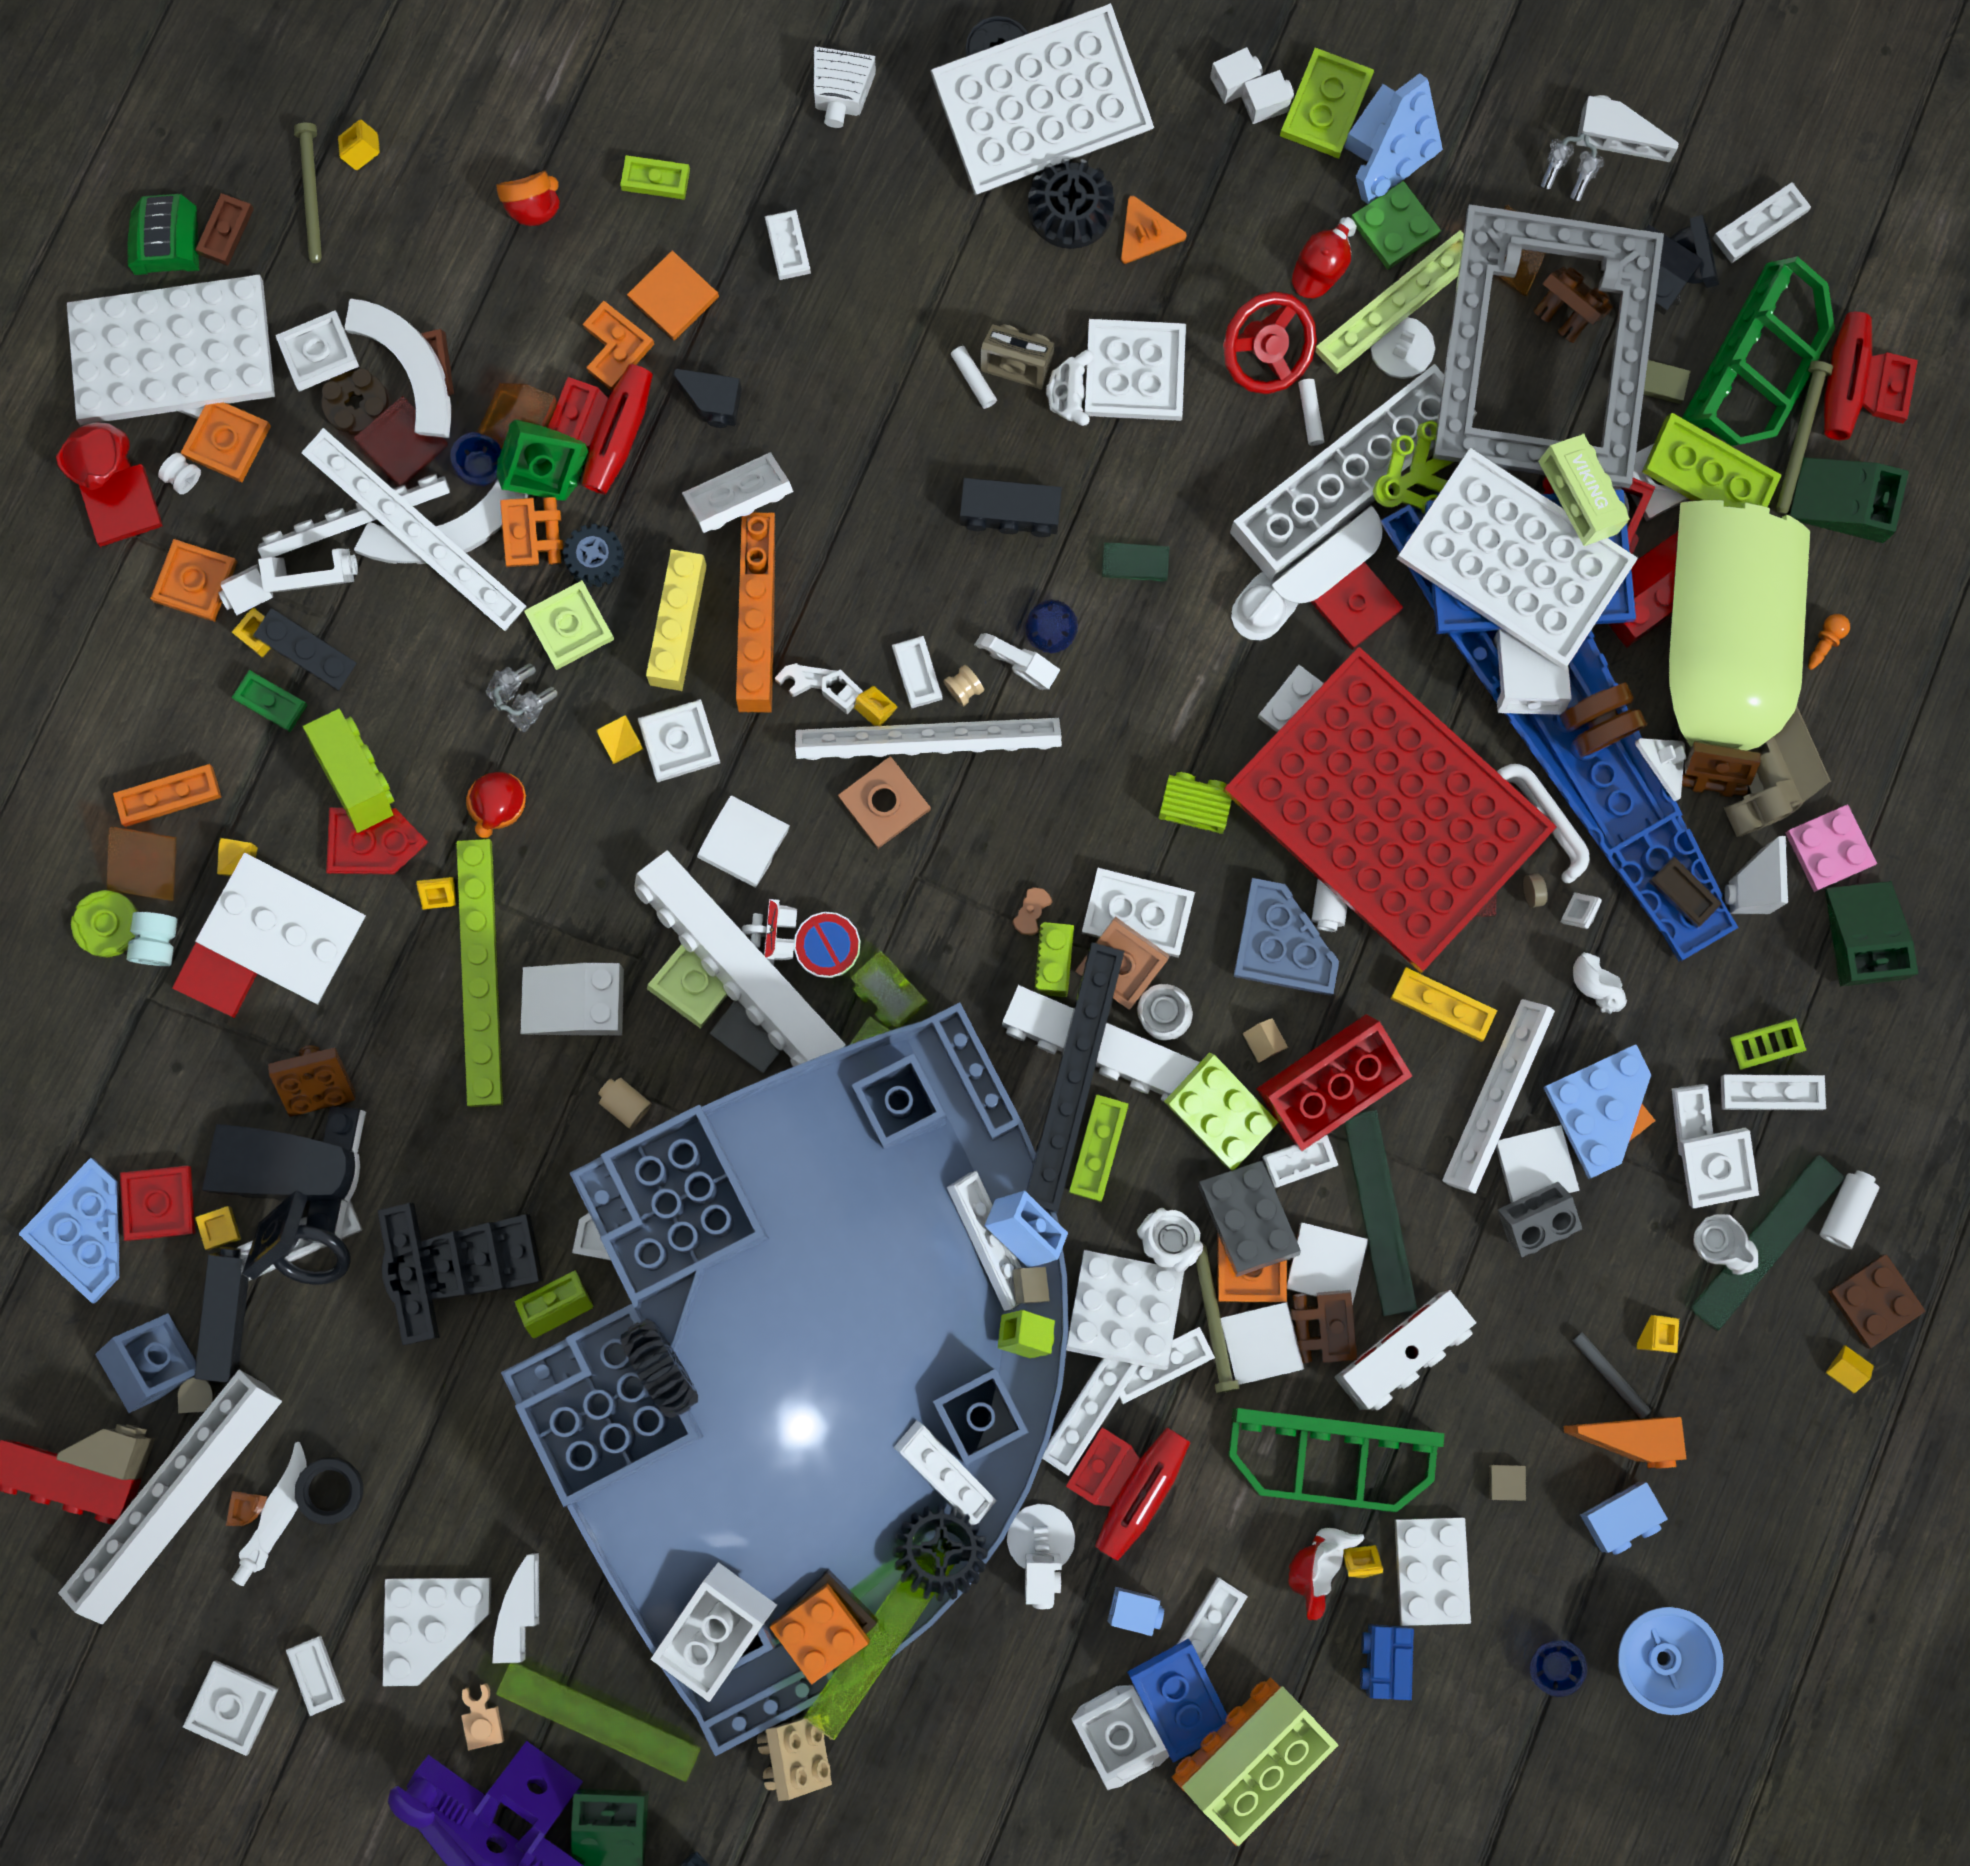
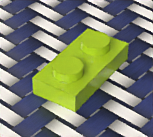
[620,155,690,200]

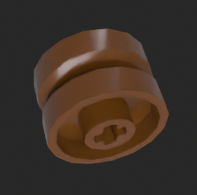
[1559,682,1648,757]

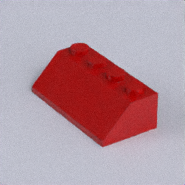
[1608,531,1678,648]
[1256,1014,1412,1151]

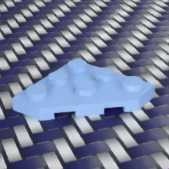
[1356,73,1443,204]
[1543,1045,1651,1179]
[19,1158,119,1303]

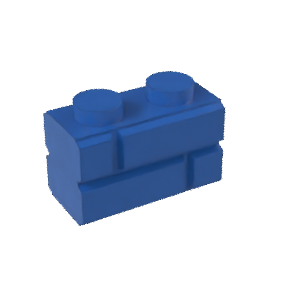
[1360,1624,1414,1700]

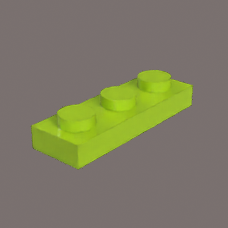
[1069,1095,1129,1202]

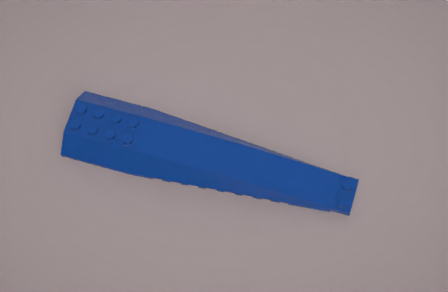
[1381,492,1739,962]

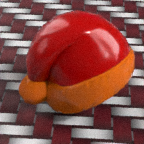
[496,171,560,227]
[466,772,526,838]

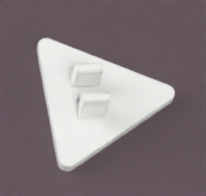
[1635,738,1687,801]

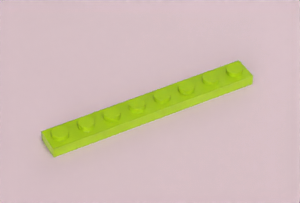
[457,839,503,1107]

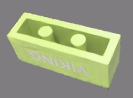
[1538,434,1630,546]

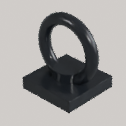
[242,1190,351,1285]

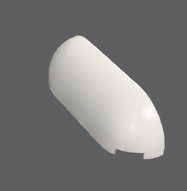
[1270,506,1382,603]

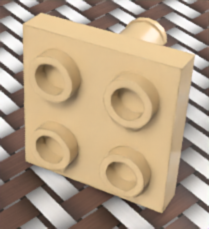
[757,1714,832,1801]

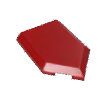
[326,808,428,875]

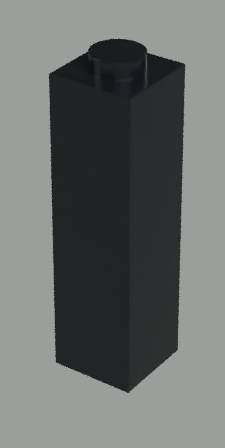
[194,1247,249,1383]

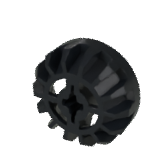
[1028,158,1115,249]

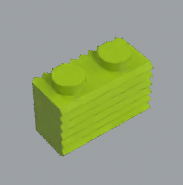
[1158,772,1232,834]
[1034,922,1074,997]

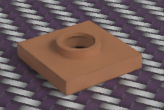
[838,756,931,849]

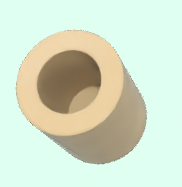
[598,1078,652,1129]

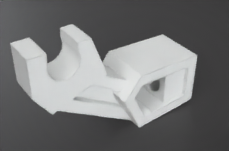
[974,633,1060,690]
[775,663,863,714]

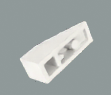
[1576,95,1678,162]

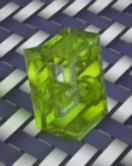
[850,950,929,1028]

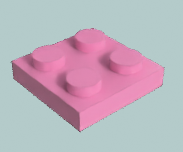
[1785,804,1877,892]

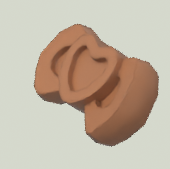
[1012,887,1052,936]

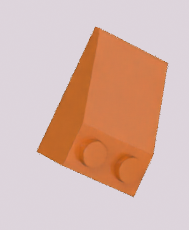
[1563,1417,1686,1469]

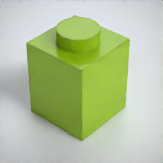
[998,1310,1055,1359]

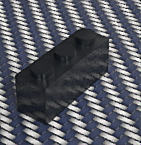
[960,478,1062,537]

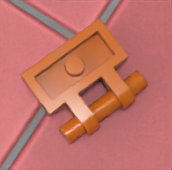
[500,497,564,567]

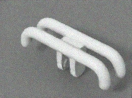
[1497,764,1589,883]

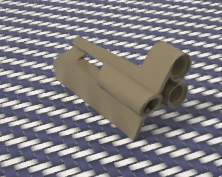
[1723,706,1831,837]

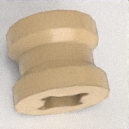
[944,665,984,707]

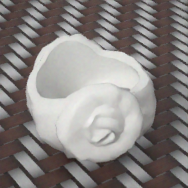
[1137,1208,1203,1273]

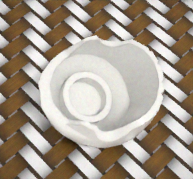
[1137,984,1193,1040]

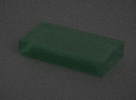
[1102,542,1169,581]

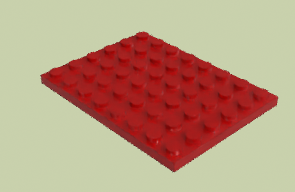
[1223,647,1557,973]

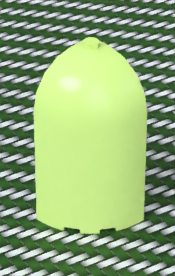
[1669,500,1810,751]

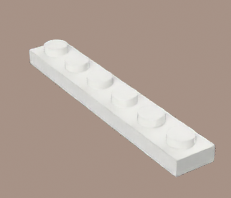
[258,474,450,558]
[1442,999,1555,1194]

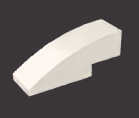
[492,1553,539,1663]

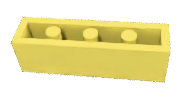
[646,549,707,691]

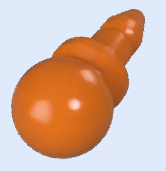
[1808,614,1850,670]

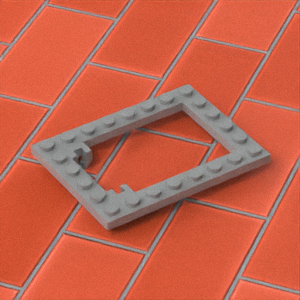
[1433,204,1664,488]

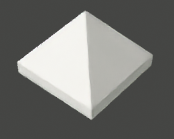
[1560,893,1602,929]

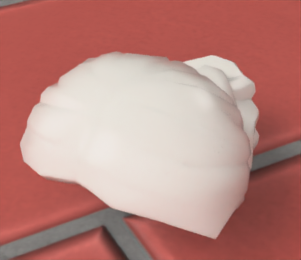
[1573,952,1627,1014]
[1693,1214,1758,1275]

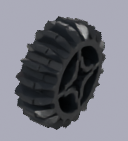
[620,1319,698,1418]
[892,1504,988,1602]

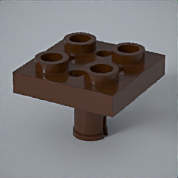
[268,1045,356,1117]

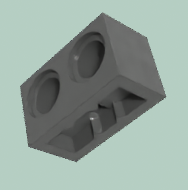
[1498,1182,1582,1257]

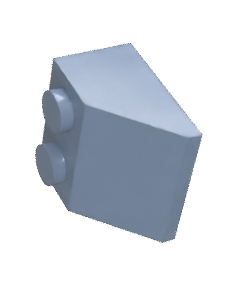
[95,1314,196,1413]

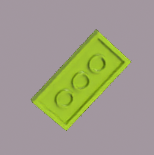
[1642,413,1781,508]

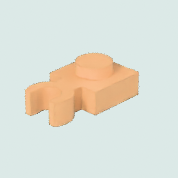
[461,1683,505,1751]

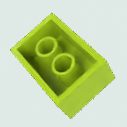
[303,708,395,833]

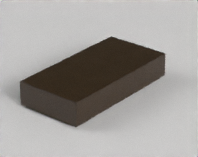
[1649,857,1722,928]

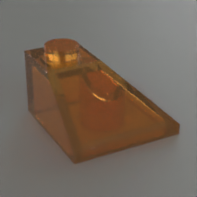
[473,383,557,453]

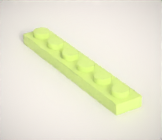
[1315,230,1464,374]

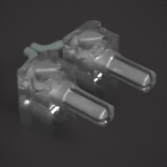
[1541,133,1604,201]
[486,663,557,732]

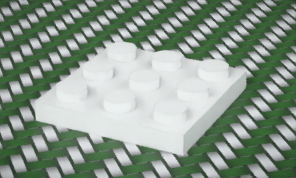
[1085,319,1186,421]
[1066,1250,1184,1370]

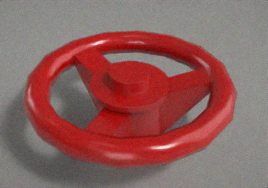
[1223,291,1317,395]

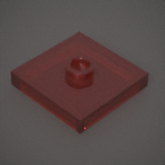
[354,396,448,487]

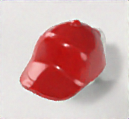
[1292,217,1357,299]
[1288,1528,1364,1620]

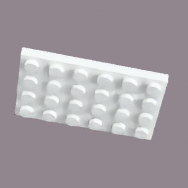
[930,4,1154,195]
[67,274,275,425]
[1396,448,1638,669]

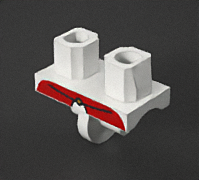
[742,899,797,965]

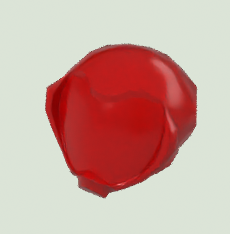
[55,422,131,490]

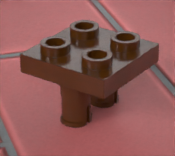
[1533,266,1613,343]

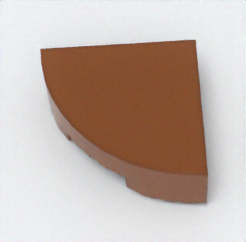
[226,1491,267,1526]

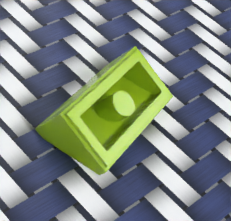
[514,1270,593,1338]

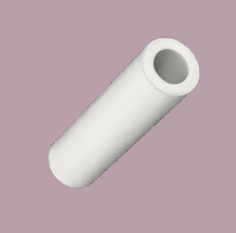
[951,346,997,409]
[1298,379,1325,446]

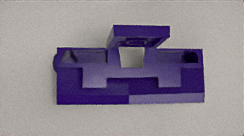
[388,1741,583,1866]

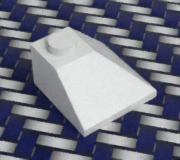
[1725,836,1788,914]

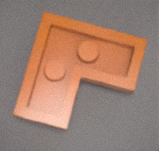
[583,301,654,391]

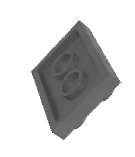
[1198,1161,1301,1277]

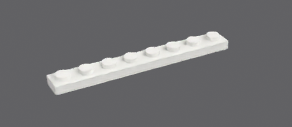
[302,428,527,631]
[795,718,1061,760]

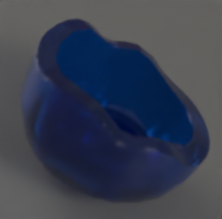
[450,432,502,486]
[1025,599,1078,653]
[1530,1639,1587,1697]

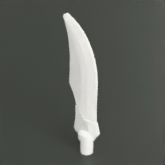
[232,1442,307,1586]

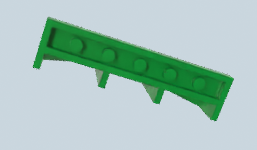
[1682,256,1835,446]
[1228,1408,1445,1512]

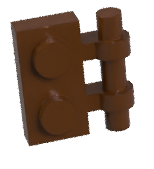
[1682,742,1761,798]
[1291,1290,1357,1363]

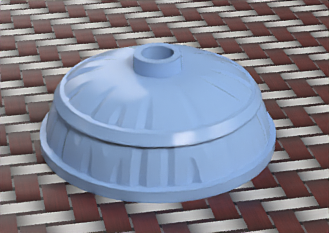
[1618,1607,1723,1715]

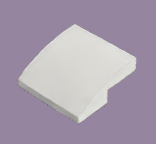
[697,796,790,888]

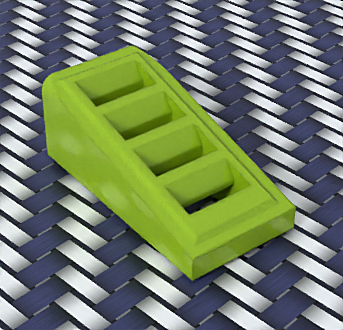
[1730,1018,1806,1070]

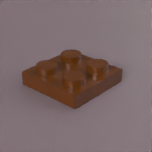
[1827,1254,1926,1349]

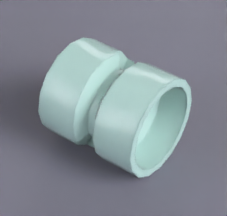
[126,912,178,966]

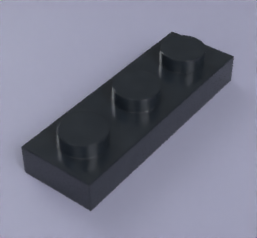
[253,608,357,691]

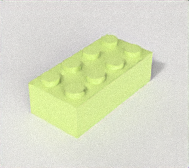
[1182,1686,1338,1846]

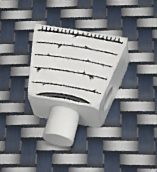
[814,47,876,128]

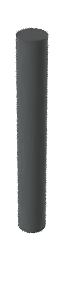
[1572,1332,1651,1419]

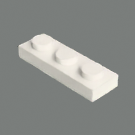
[1712,182,1811,263]
[1721,1075,1826,1110]
[1111,1327,1215,1404]

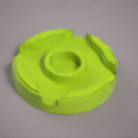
[71,890,139,958]

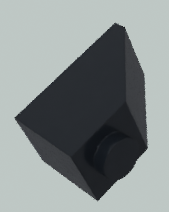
[674,369,742,428]

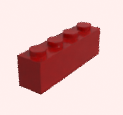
[0,1440,142,1525]

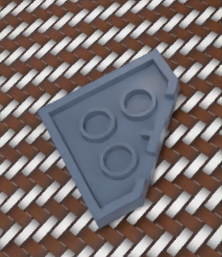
[1233,878,1339,996]

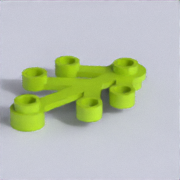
[1373,421,1454,514]

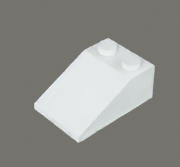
[521,963,624,1035]
[651,1562,777,1702]

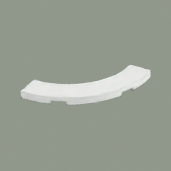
[344,299,451,438]
[354,479,529,564]

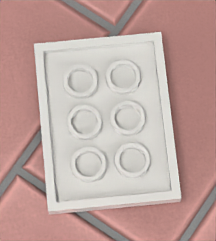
[195,852,366,1005]

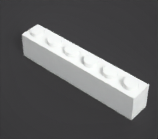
[1002,985,1200,1101]

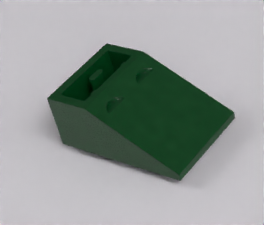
[1789,458,1909,543]
[1825,881,1918,987]
[571,1789,649,1866]

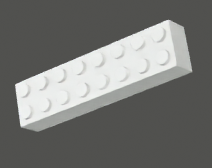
[1230,364,1477,582]

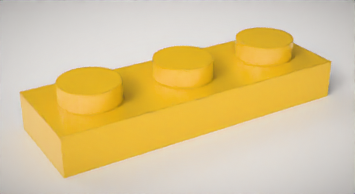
[1390,967,1497,1042]

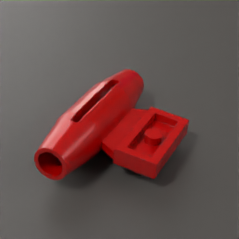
[1824,312,1918,441]
[548,364,653,495]
[1066,1427,1190,1561]

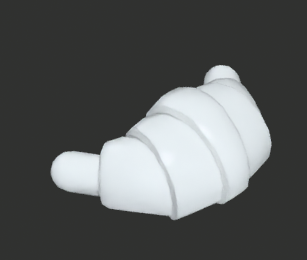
[1046,350,1093,426]

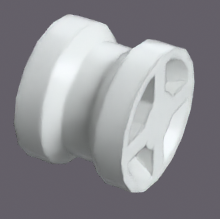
[158,453,201,494]

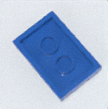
[1127,1638,1227,1763]

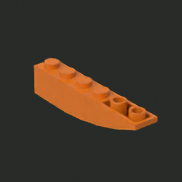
[736,512,775,712]

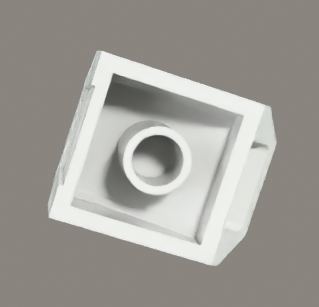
[1071,1685,1169,1790]

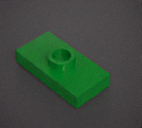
[232,670,307,732]

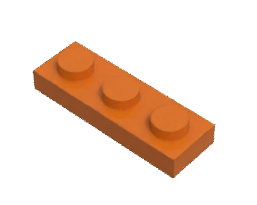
[113,764,222,827]

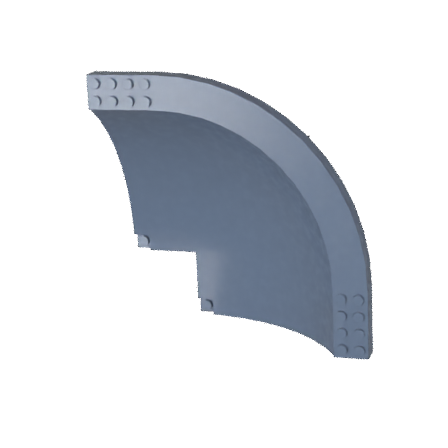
[501,1002,1068,1756]

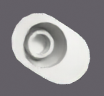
[1231,572,1298,641]

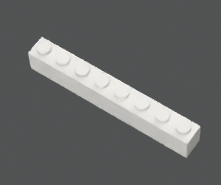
[634,850,846,1067]
[58,1370,282,1625]

